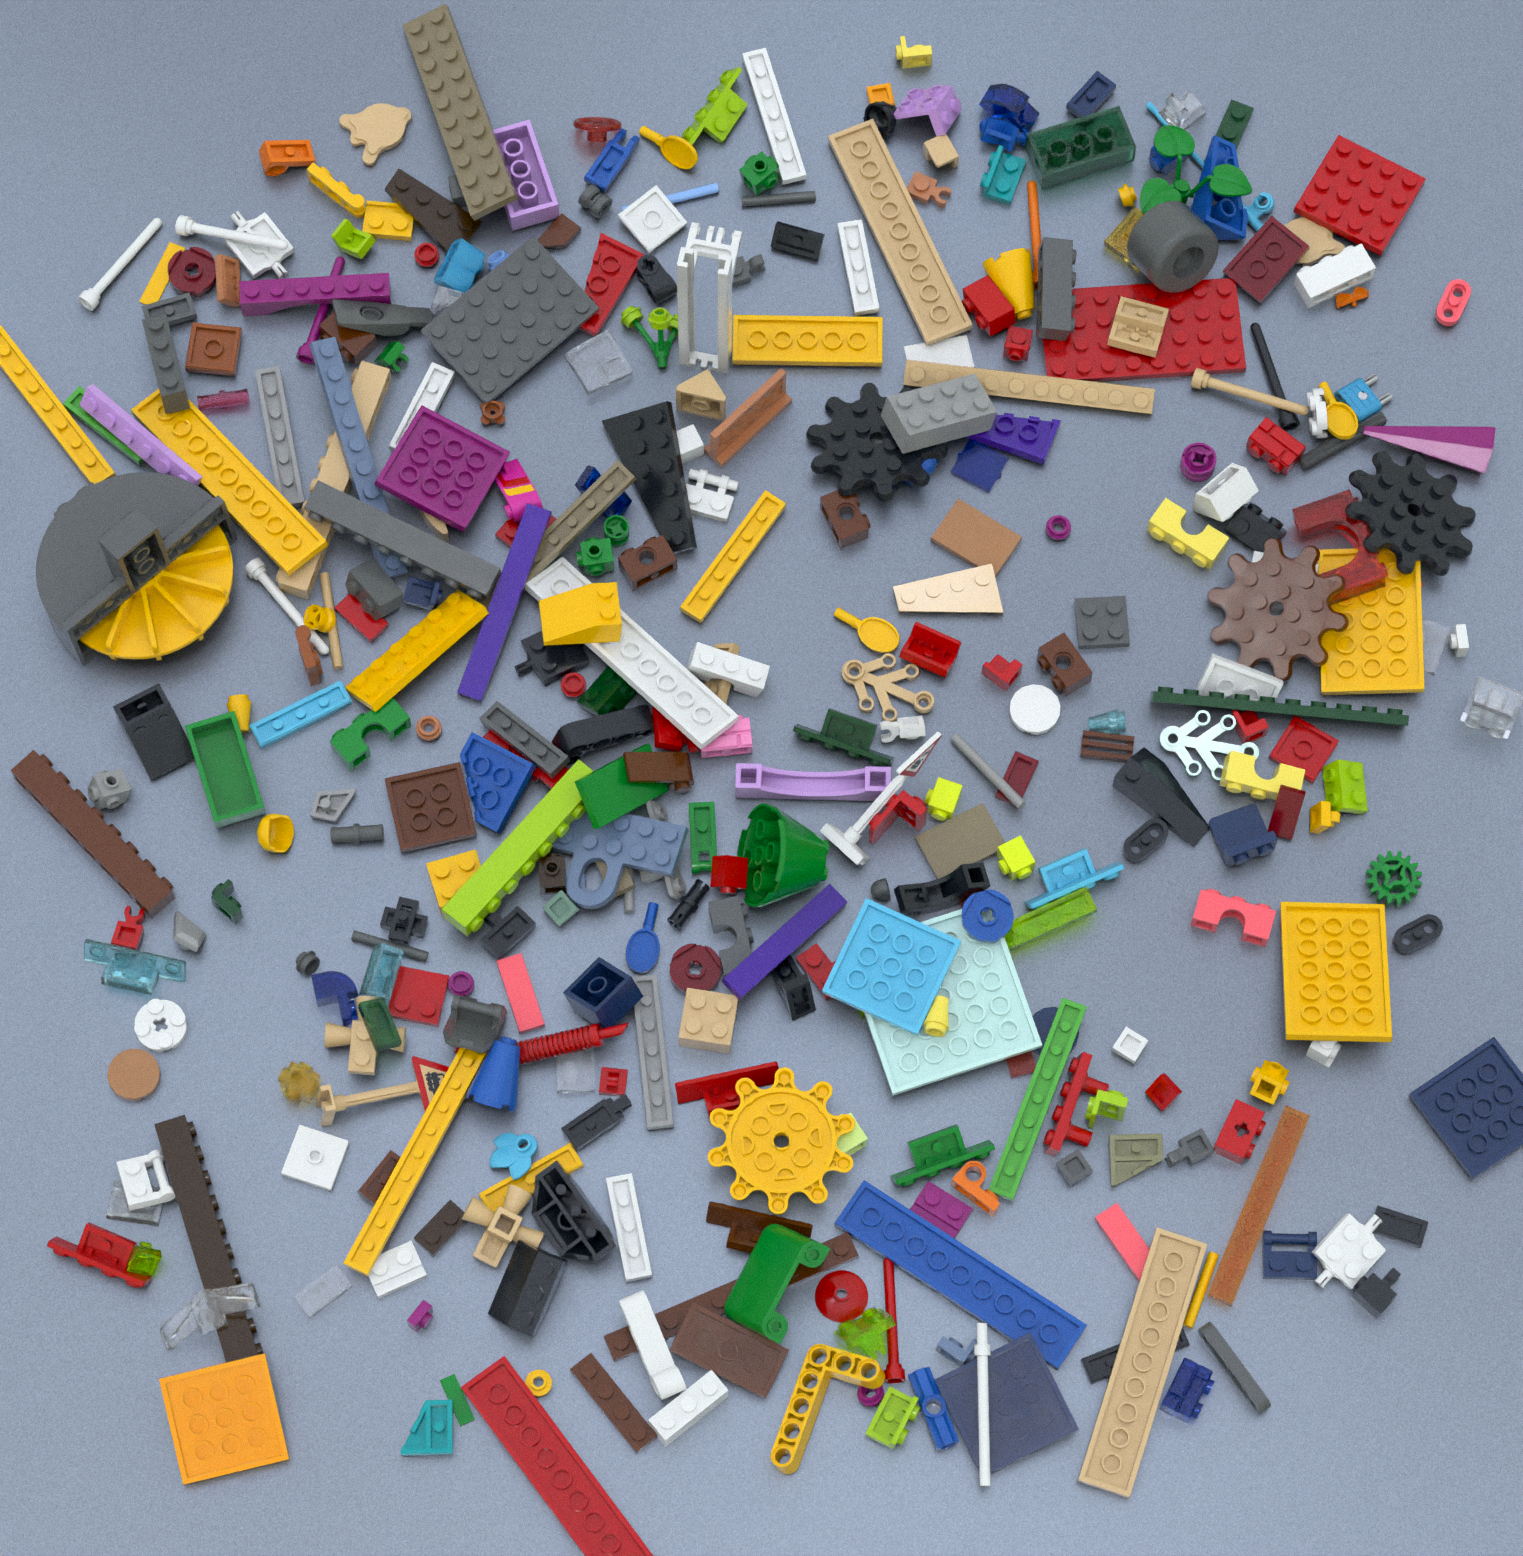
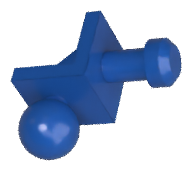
[979,117,1032,152]

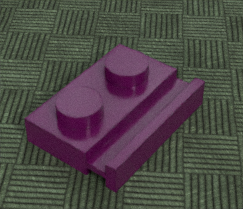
[910,1181,973,1239]

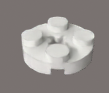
[1306,388,1328,439]
[134,999,187,1052]

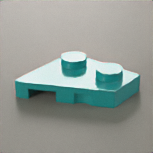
[401,1400,453,1456]

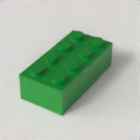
[185,711,266,829]

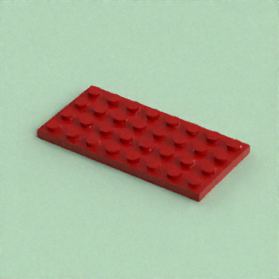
[1042,278,1246,382]

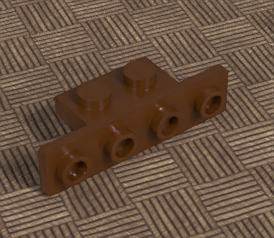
[706,1201,813,1253]

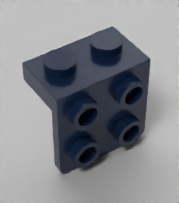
[1209,804,1278,867]

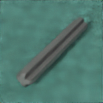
[1299,412,1387,470]

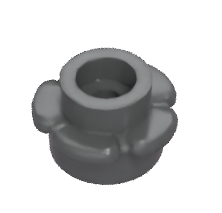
[296,951,320,975]

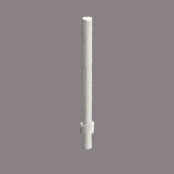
[974,1323,991,1486]

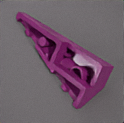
[1362,426,1496,474]

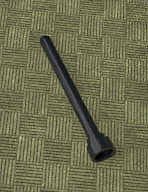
[1250,323,1300,432]

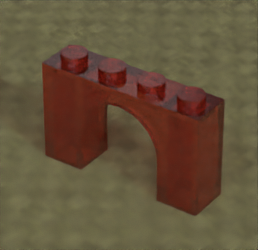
[1292,489,1388,605]

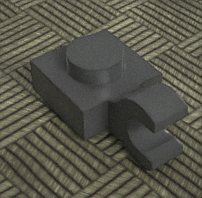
[732,254,765,287]
[1165,1128,1215,1168]

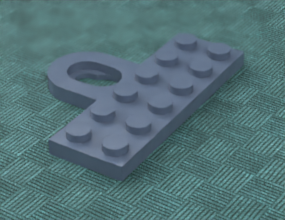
[540,795,689,909]

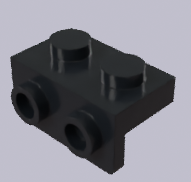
[1225,502,1287,553]

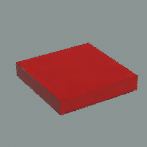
[1268,715,1339,785]

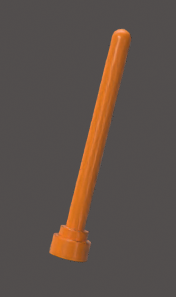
[1027,180,1041,290]

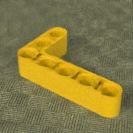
[770,1344,885,1475]

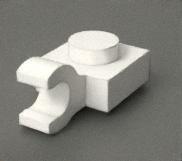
[880,716,926,743]

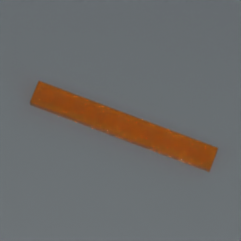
[1207,1105,1310,1307]

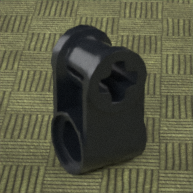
[637,255,677,305]

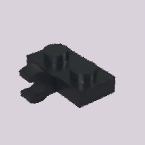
[480,906,536,960]

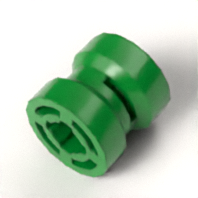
[604,515,629,548]

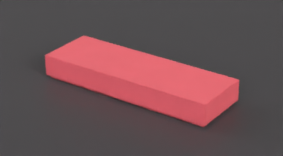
[496,953,545,1034]
[1095,1203,1149,1282]

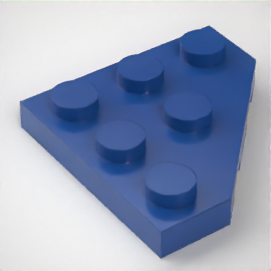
[460,732,536,834]

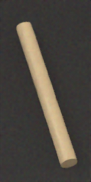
[319,572,343,670]

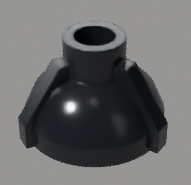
[863,101,897,136]

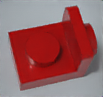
[1003,326,1033,361]

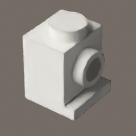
[1306,1041,1342,1068]

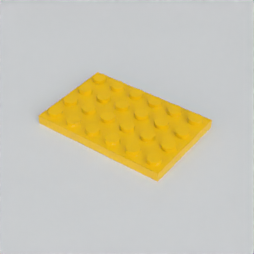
[1318,548,1424,696]
[1280,902,1392,1042]

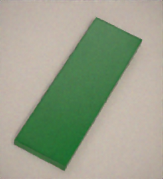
[440,1374,475,1426]

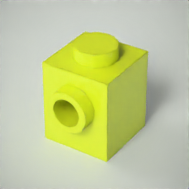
[924,777,963,821]
[997,835,1035,881]

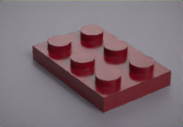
[1223,216,1310,304]

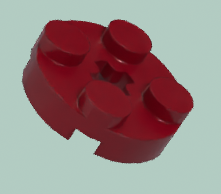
[168,247,216,297]
[670,944,721,994]

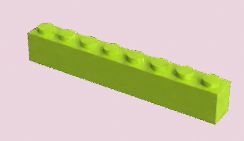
[442,759,593,937]

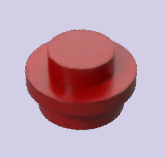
[414,243,439,267]
[561,673,586,698]

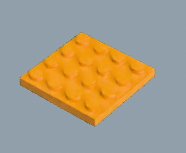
[159,1353,289,1485]

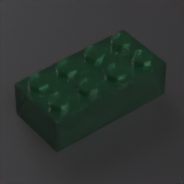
[1025,106,1136,189]

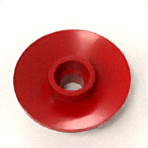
[815,1270,868,1323]

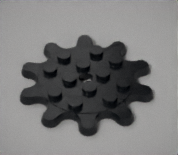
[806,383,948,502]
[1345,451,1476,576]

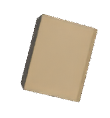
[676,369,726,421]

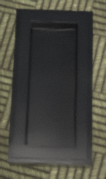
[1372,1206,1428,1248]

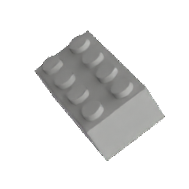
[881,374,997,454]

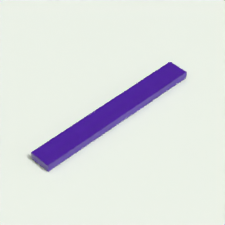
[457,503,552,702]

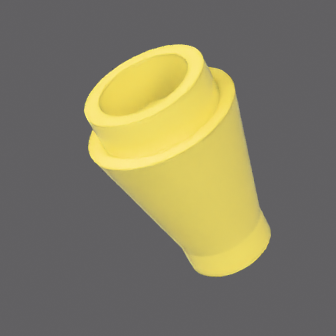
[923,996,949,1037]

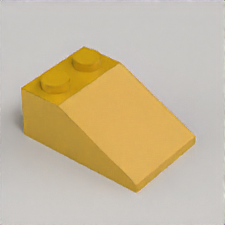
[539,582,622,645]

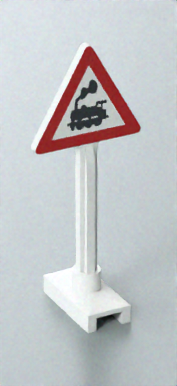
[820,732,942,866]

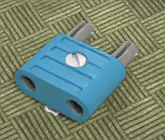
[1334,373,1393,423]

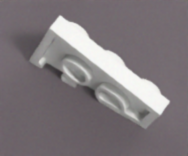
[1196,653,1283,701]

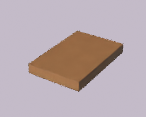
[931,498,1022,578]

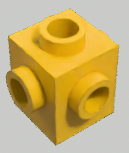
[1249,1060,1290,1105]

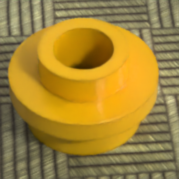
[1118,183,1137,207]
[525,1370,552,1397]

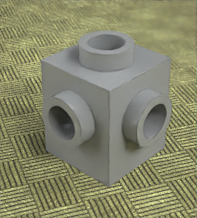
[87,768,132,810]

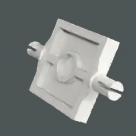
[225,211,294,279]
[1312,1213,1386,1289]

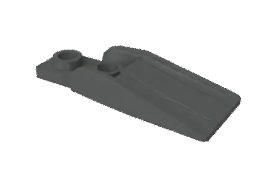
[332,299,433,336]

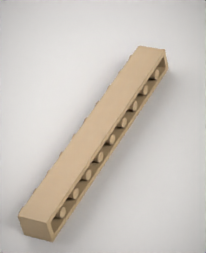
[276,361,392,600]

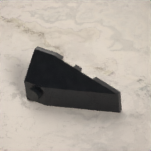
[1112,747,1210,848]

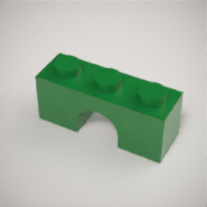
[330,697,411,772]

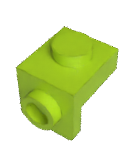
[331,219,376,259]

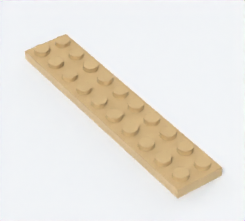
[828,119,973,346]
[1077,1227,1207,1498]

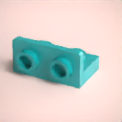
[980,145,1026,206]

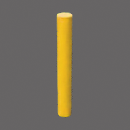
[1183,1252,1219,1329]

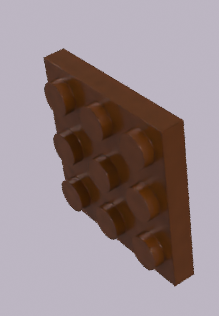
[385,762,477,853]

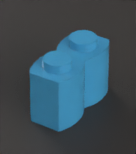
[433,238,485,298]

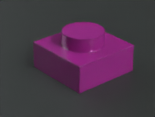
[407,1299,433,1332]

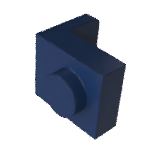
[402,576,443,611]

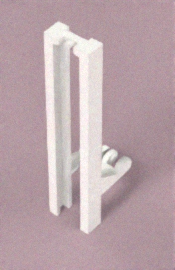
[677,222,742,373]

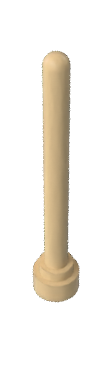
[1191,368,1309,415]

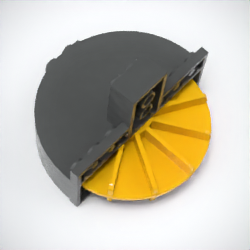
[36,472,237,666]

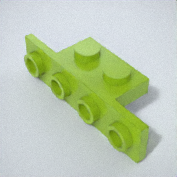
[681,67,748,145]

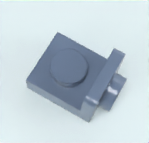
[936,1336,977,1367]

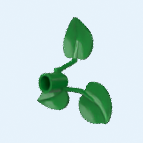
[1140,125,1252,214]

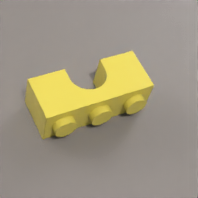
[1147,498,1229,570]
[1219,750,1305,802]

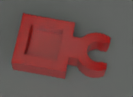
[111,906,145,953]

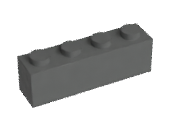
[1036,237,1077,341]
[142,314,190,414]

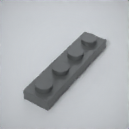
[479,701,570,779]

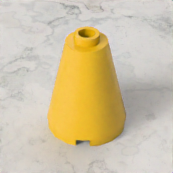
[982,248,1035,320]

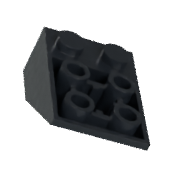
[113,683,194,780]

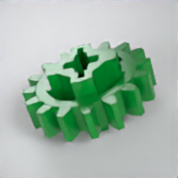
[1365,851,1422,907]

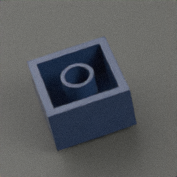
[563,957,643,1029]

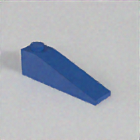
[1191,135,1248,240]

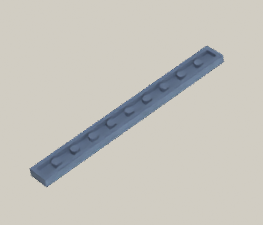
[310,337,408,579]

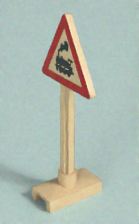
[316,1056,449,1127]

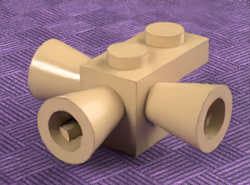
[325,996,406,1075]
[461,1184,544,1268]

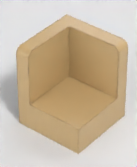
[923,134,959,168]

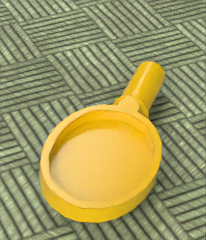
[639,126,698,169]
[1318,382,1358,440]
[833,607,900,653]

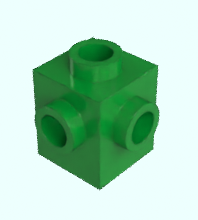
[739,151,780,195]
[576,537,614,576]

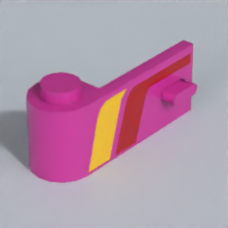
[495,459,543,523]

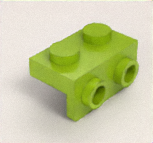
[1323,759,1368,815]
[1085,1090,1129,1129]
[865,1386,921,1450]

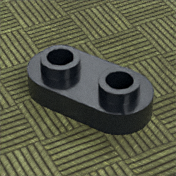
[1123,818,1168,862]
[1393,914,1443,954]

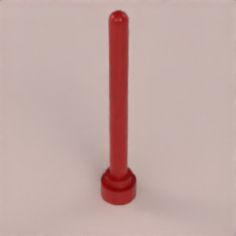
[883,1258,906,1384]

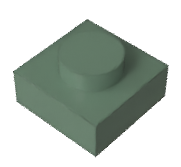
[542,890,579,927]

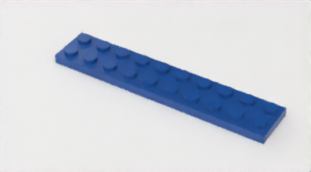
[835,1180,1087,1371]

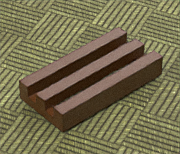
[1080,730,1135,763]

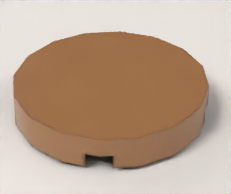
[107,1048,161,1101]

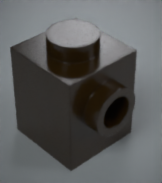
[539,853,566,895]

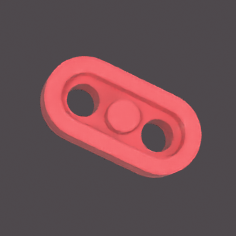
[1435,279,1471,326]

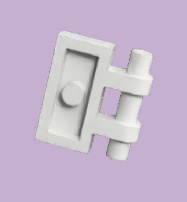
[686,469,739,523]

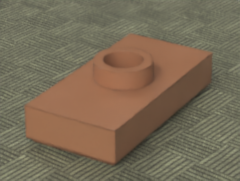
[215,254,240,308]

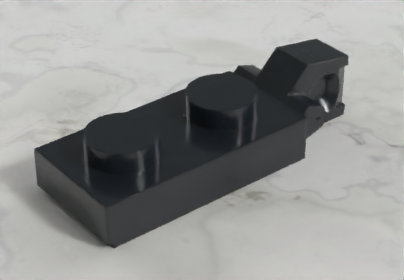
[561,1094,632,1151]

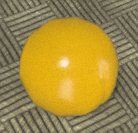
[257,813,294,853]

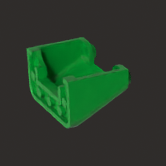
[724,1223,830,1344]

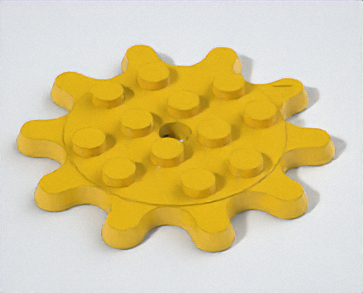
[707,1067,855,1215]

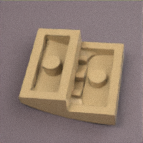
[1107,296,1169,358]

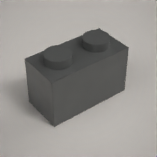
[345,558,404,621]

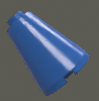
[465,1036,520,1112]

